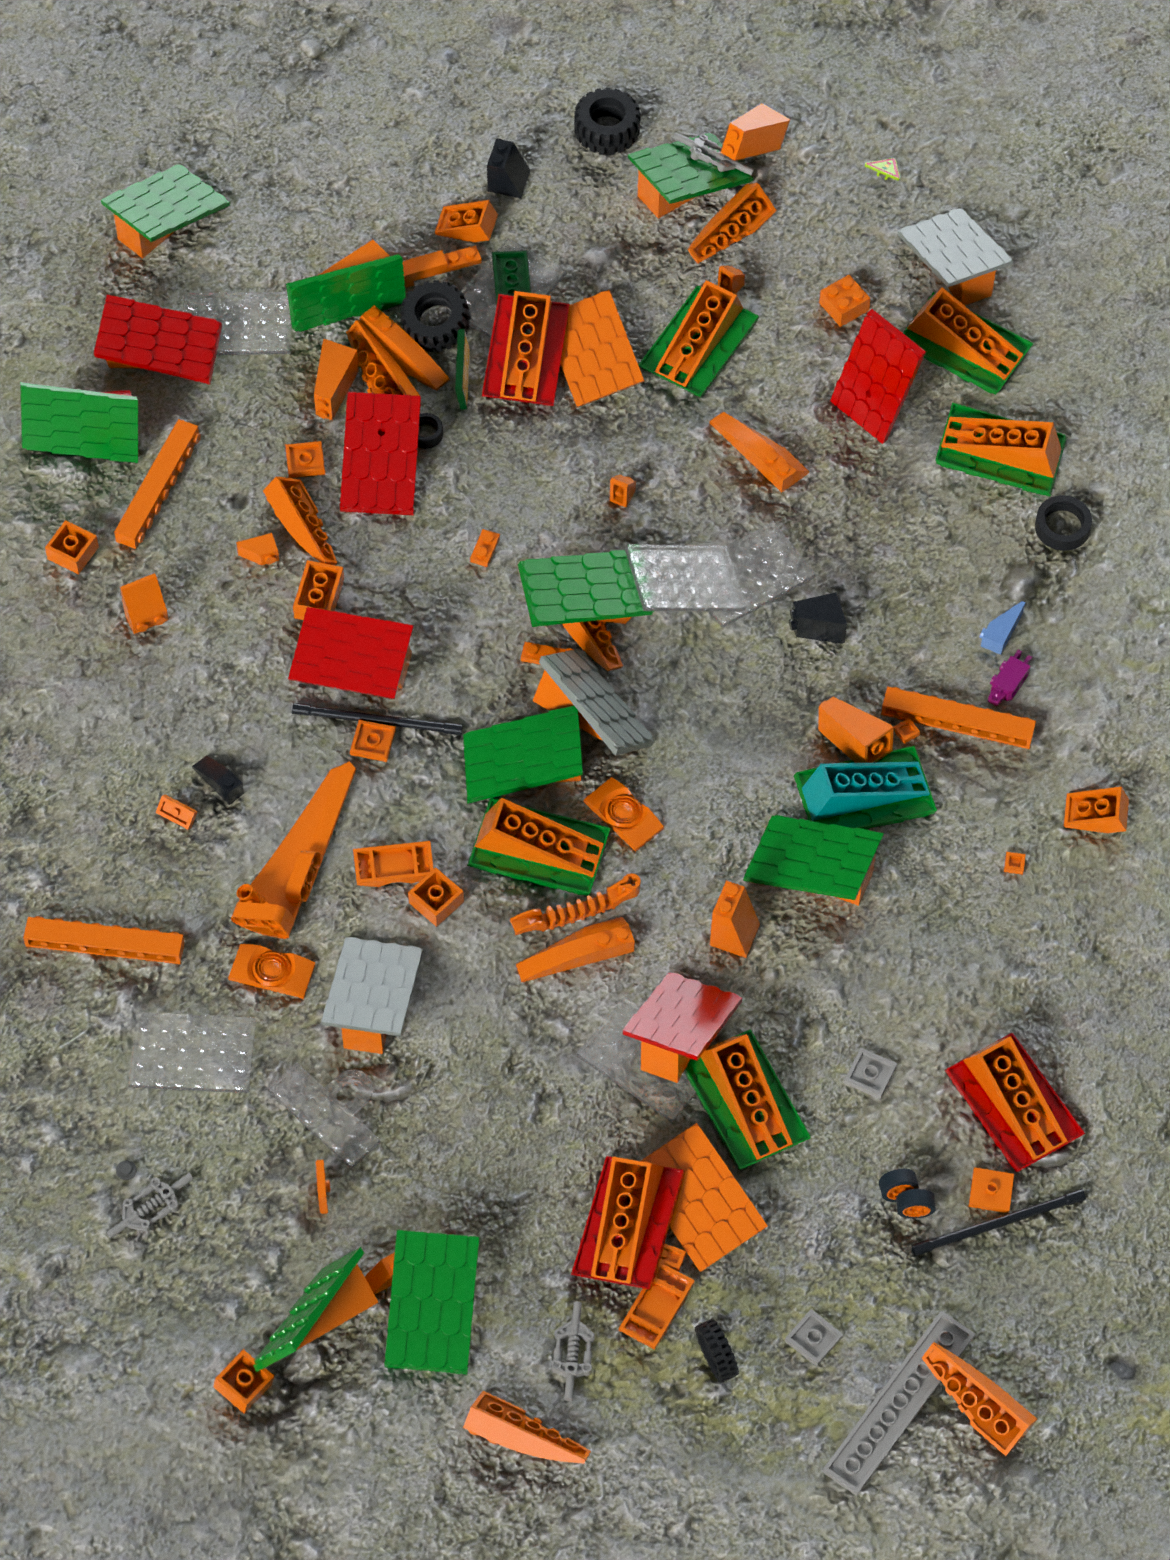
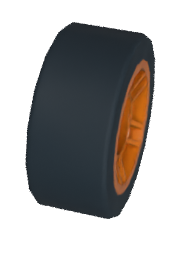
[878,1168,919,1202]
[896,1189,936,1218]

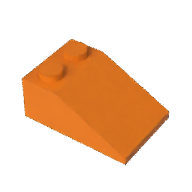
[434,200,498,243]
[120,573,168,634]
[1064,786,1129,833]

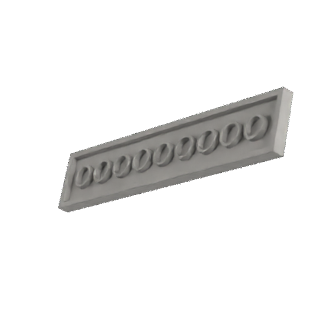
[822,1311,975,1496]

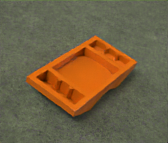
[583,777,664,852]
[353,841,434,887]
[228,944,316,999]
[619,1262,695,1350]

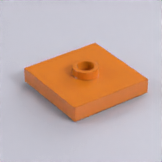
[285,441,325,478]
[350,720,396,762]
[316,1159,330,1214]
[968,1167,1014,1213]

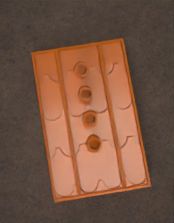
[561,290,644,408]
[640,1122,768,1272]

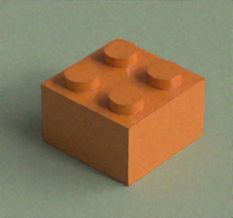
[819,275,871,327]
[45,520,99,575]
[408,867,464,927]
[213,1349,274,1414]

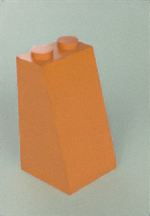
[721,103,790,161]
[314,339,359,420]
[818,697,894,763]
[710,880,760,958]

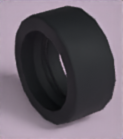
[418,413,443,449]

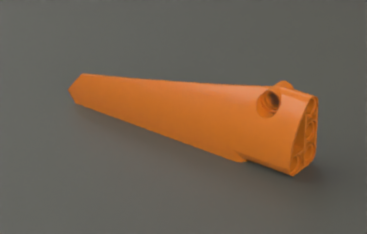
[231,761,356,939]

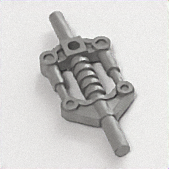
[672,132,754,176]
[106,1173,194,1239]
[551,1301,595,1401]

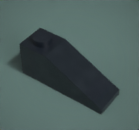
[192,755,244,805]

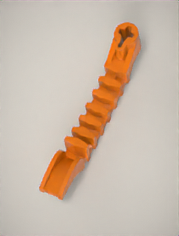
[510,873,641,935]

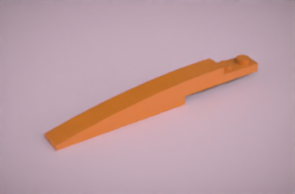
[402,245,482,288]

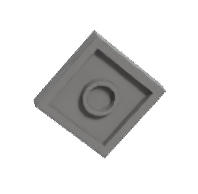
[844,1048,897,1099]
[785,1309,843,1367]

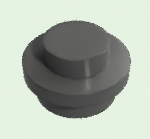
[116,1160,137,1181]

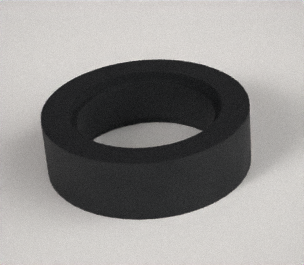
[1035,495,1092,551]

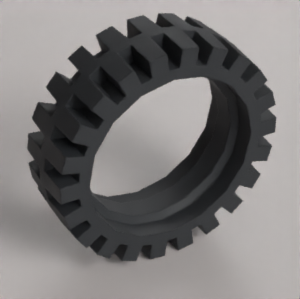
[695,1319,739,1383]

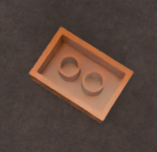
[293,560,344,620]

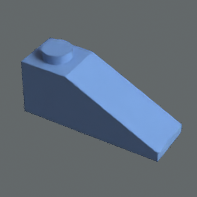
[979,601,1026,655]

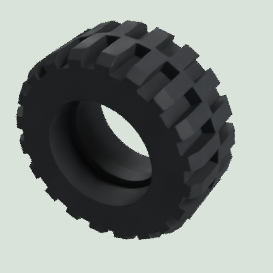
[574,88,640,155]
[400,280,471,352]

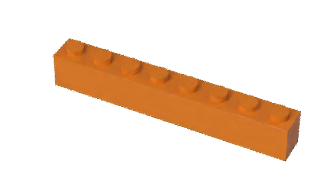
[114,419,201,549]
[881,686,1036,749]
[23,916,185,964]

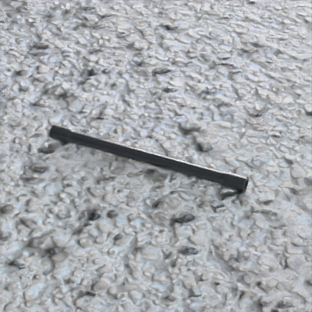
[292,703,463,736]
[911,1188,1086,1256]

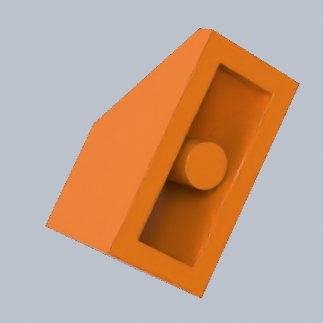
[718,265,745,294]
[610,474,636,507]
[236,533,279,565]
[364,1252,395,1295]

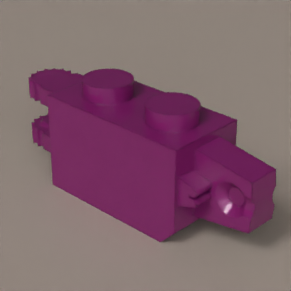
[987,649,1032,707]

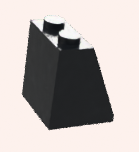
[487,138,530,199]
[789,592,847,644]

